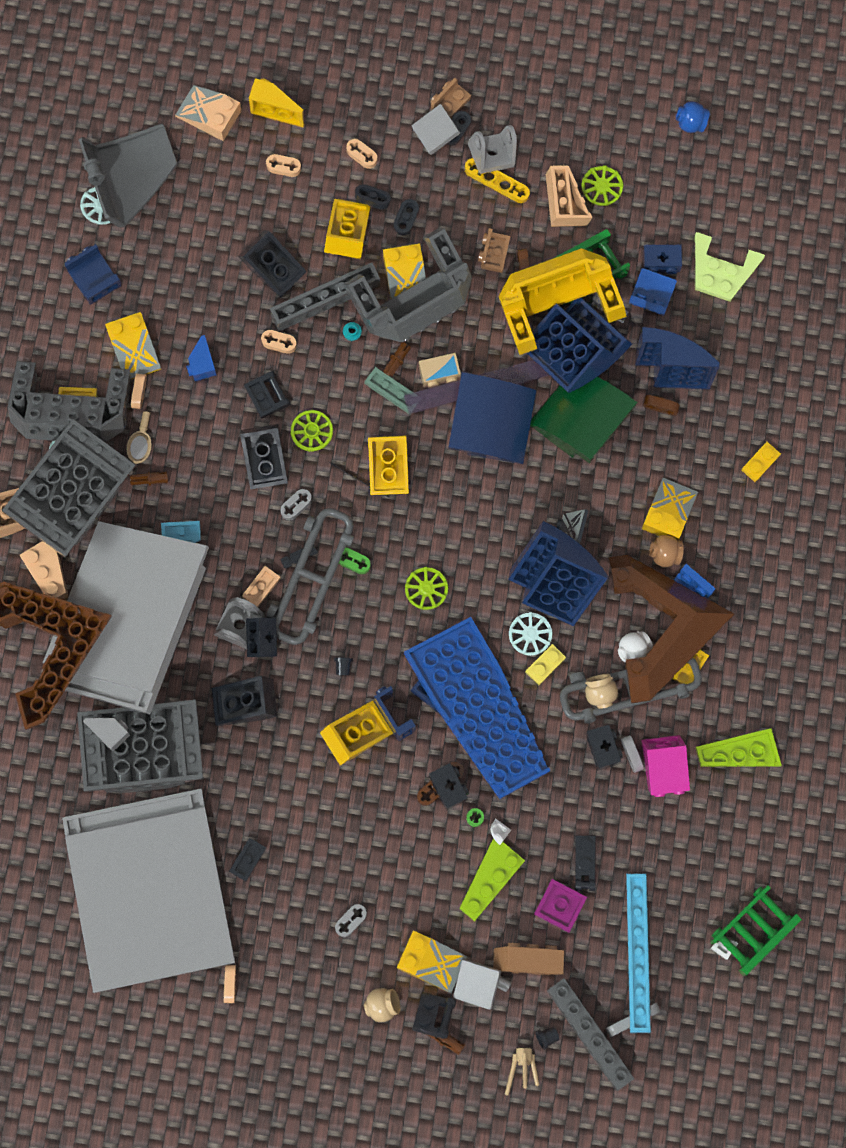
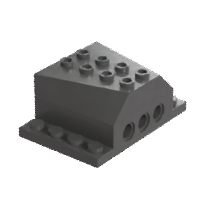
[2,419,135,557]
[77,700,203,793]

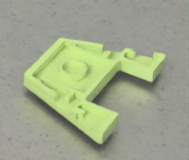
[695,232,765,301]

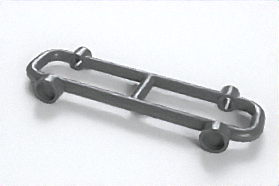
[266,508,354,645]
[560,658,702,723]

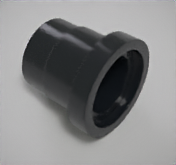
[334,658,353,675]
[535,1027,560,1050]

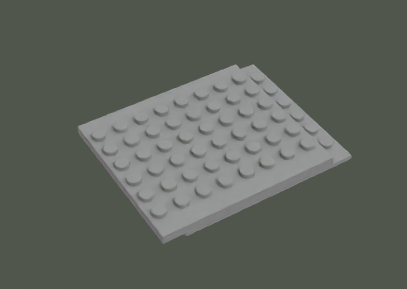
[41,521,209,714]
[62,789,235,993]

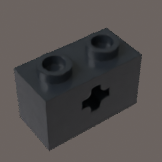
[246,618,277,657]
[585,725,623,771]
[429,763,469,811]

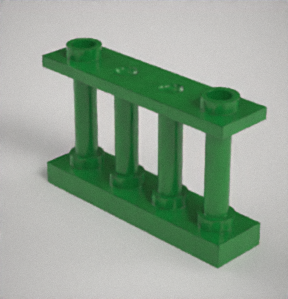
[553,229,630,307]
[710,886,802,976]

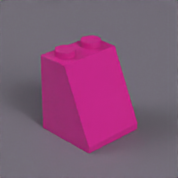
[641,735,690,797]

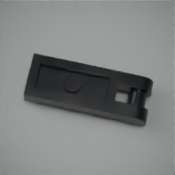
[575,835,595,891]

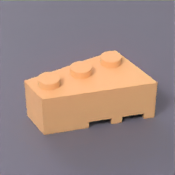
[546,166,592,227]
[20,541,69,600]

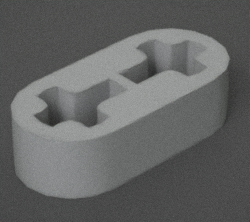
[280,489,312,521]
[621,735,644,773]
[335,904,367,937]

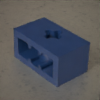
[642,245,682,275]

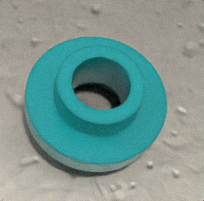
[343,322,362,341]

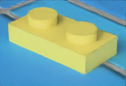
[525,644,566,685]

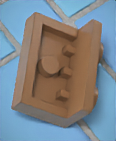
[478,228,510,273]

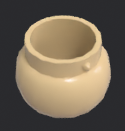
[585,674,618,709]
[364,988,401,1022]

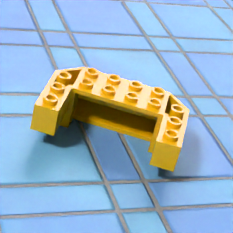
[499,248,627,355]

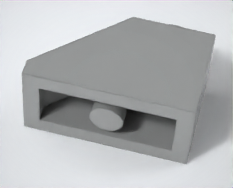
[83,718,130,751]

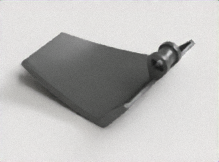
[79,124,178,228]

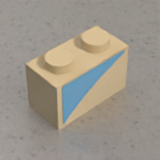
[419,353,461,389]

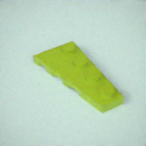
[695,728,782,767]
[460,838,525,922]

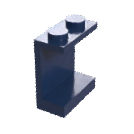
[64,244,122,305]
[374,686,416,742]

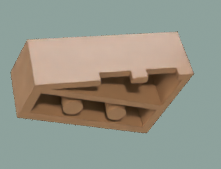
[493,943,564,975]

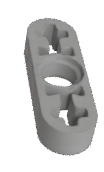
[605,1002,661,1037]

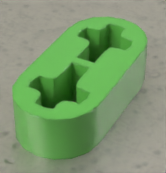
[339,548,371,574]

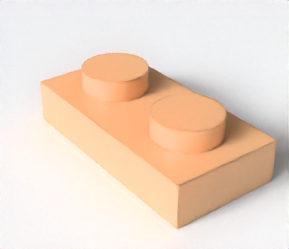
[242,566,281,607]

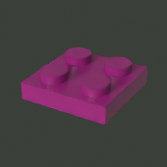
[534,879,587,933]

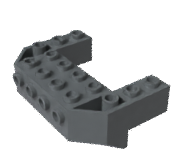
[343,228,472,342]
[8,361,131,442]

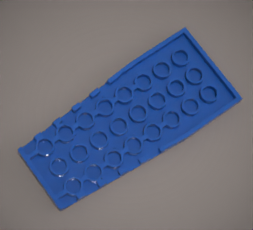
[404,617,550,799]

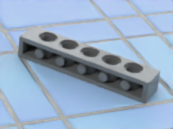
[270,263,380,331]
[547,979,634,1091]

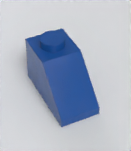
[186,335,216,381]

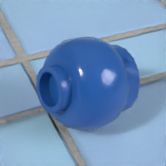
[676,101,709,133]

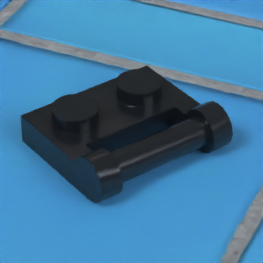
[244,371,291,419]
[412,992,456,1039]

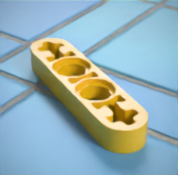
[465,158,530,203]

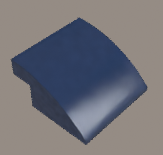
[527,297,632,393]
[635,327,719,389]
[448,372,536,465]
[508,521,608,626]

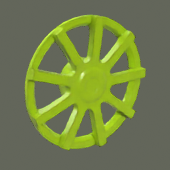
[582,166,623,206]
[291,410,333,452]
[405,567,448,610]

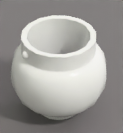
[618,631,653,662]

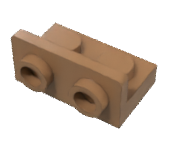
[431,78,471,119]

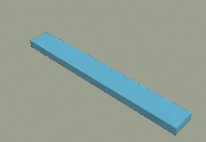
[626,874,651,1033]

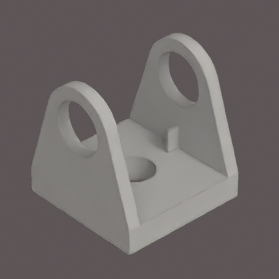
[468,125,517,174]
[214,597,265,649]

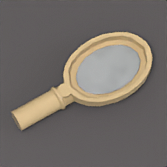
[127,412,151,464]

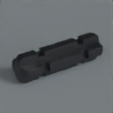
[281,545,317,569]

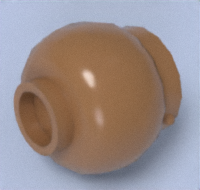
[649,535,684,567]

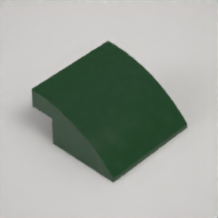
[530,377,637,464]

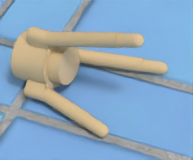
[505,1048,539,1095]

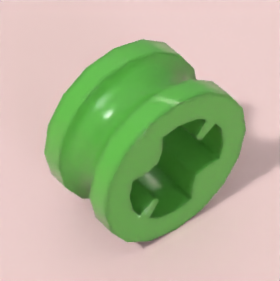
[466,808,484,827]

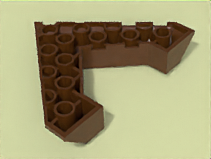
[608,555,735,703]
[0,582,112,730]

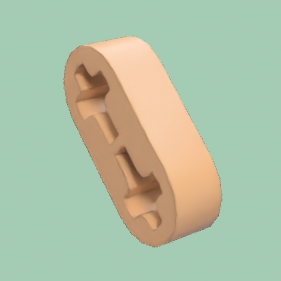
[346,139,377,169]
[266,155,301,177]
[261,330,297,354]
[131,373,147,409]
[224,965,236,1003]

